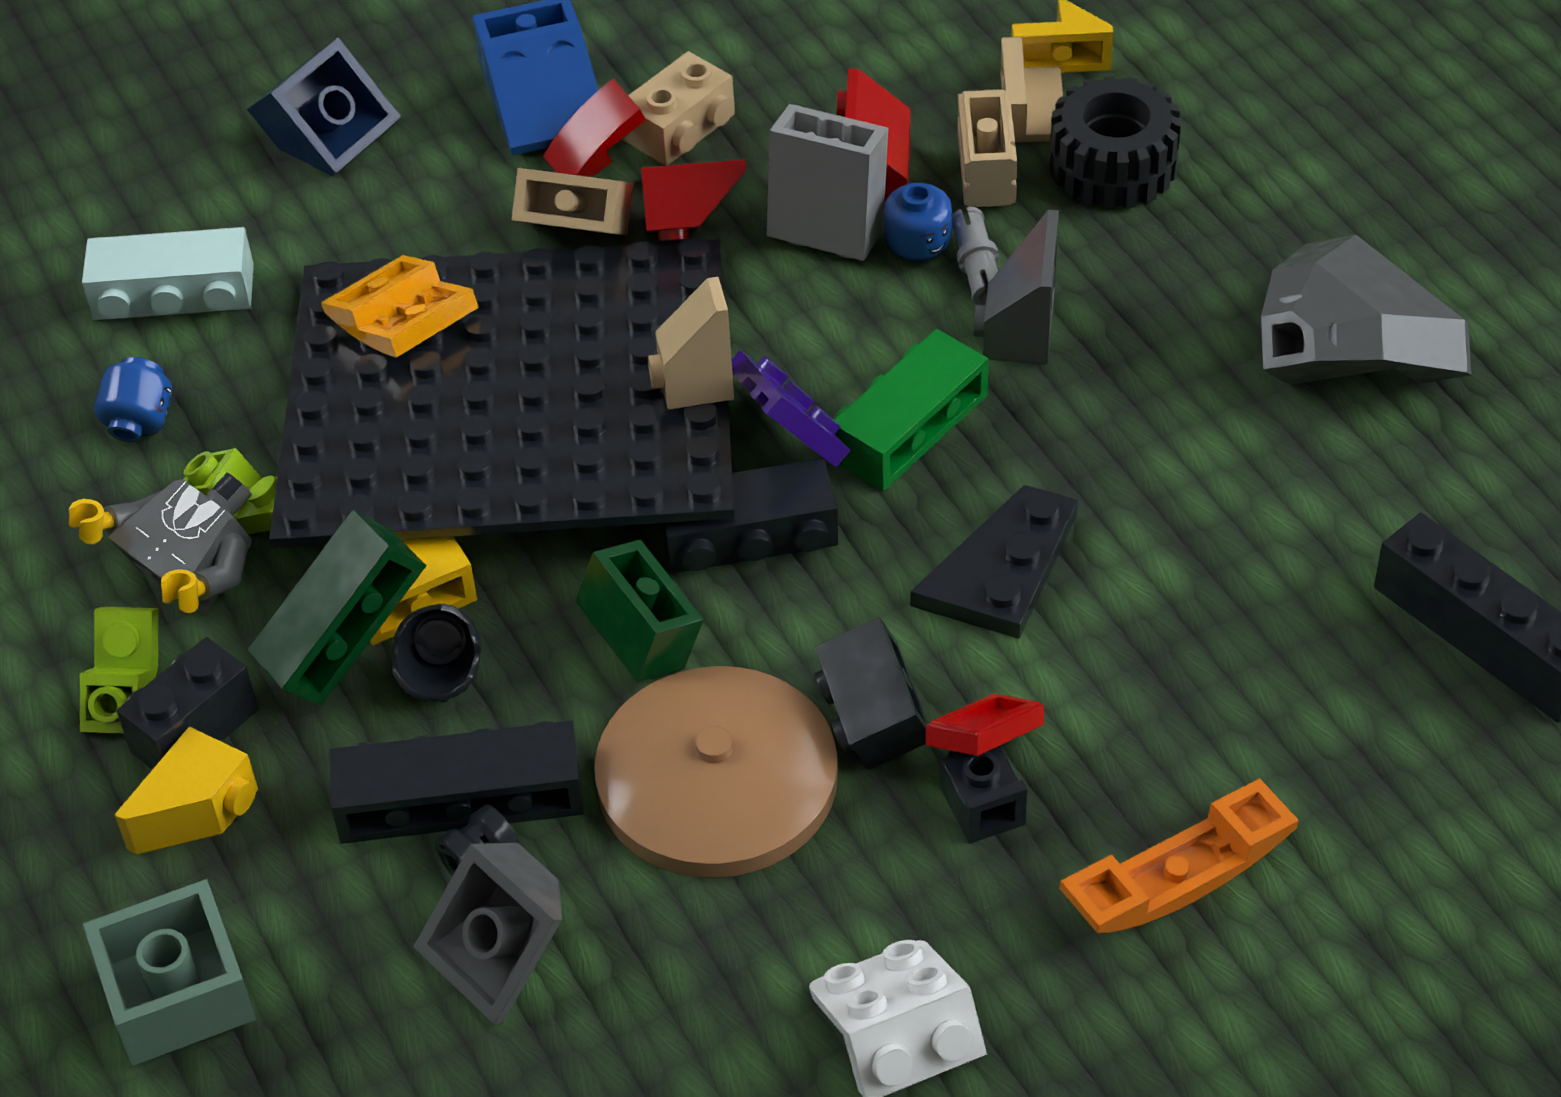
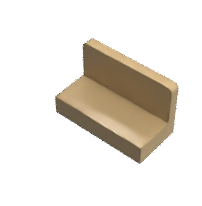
[1001,37,1063,143]

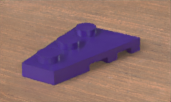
[732,350,851,467]

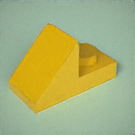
[1012,0,1113,73]

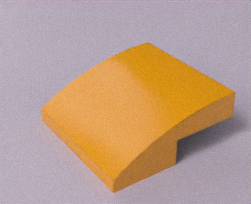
[321,255,479,358]

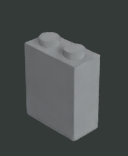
[767,104,889,261]

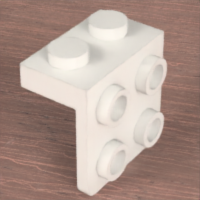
[809,940,987,1097]

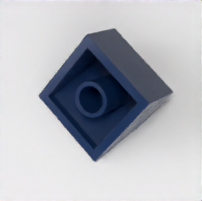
[247,38,401,176]

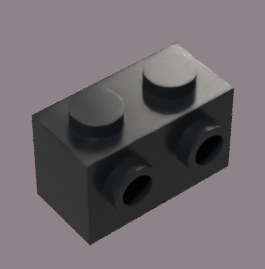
[815,617,928,770]
[116,637,259,770]

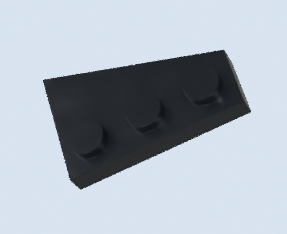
[910,485,1078,639]

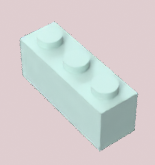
[82,227,254,320]

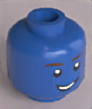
[884,183,952,261]
[94,357,173,442]

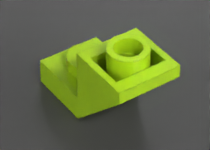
[183,448,277,534]
[80,607,158,733]

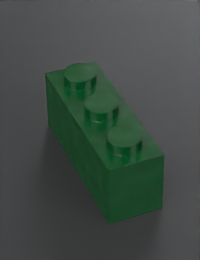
[248,510,427,706]

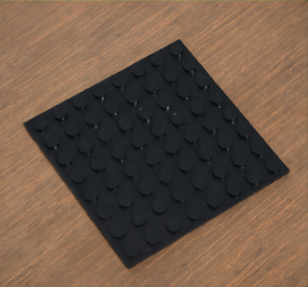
[270,238,735,548]

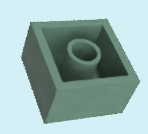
[83,879,256,1066]

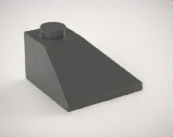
[974,210,1059,364]
[413,843,562,1025]

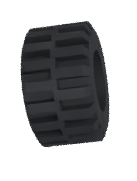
[1049,76,1182,209]

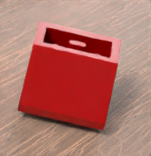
[836,69,911,204]

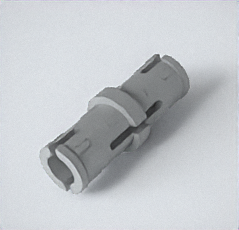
[952,207,999,305]

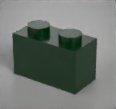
[575,540,704,682]

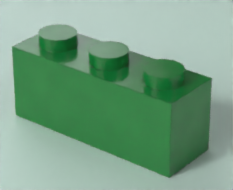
[833,329,988,492]

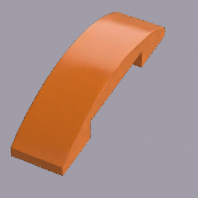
[1059,778,1299,933]

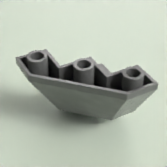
[1261,234,1471,385]

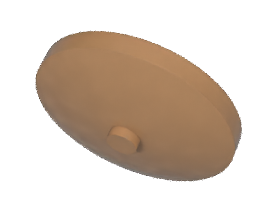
[594,666,838,878]

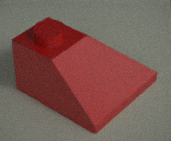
[641,159,747,241]

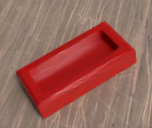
[926,693,1044,756]

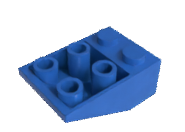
[472,0,598,156]

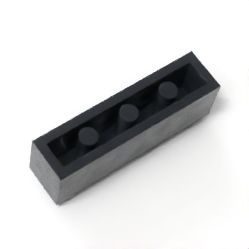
[1374,512,1561,723]
[330,720,584,844]

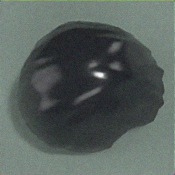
[392,604,482,702]

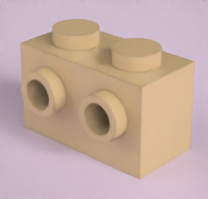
[623,51,735,166]

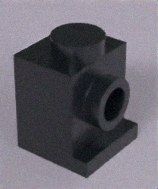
[940,746,1027,844]

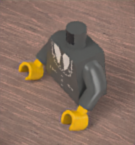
[68,472,252,617]

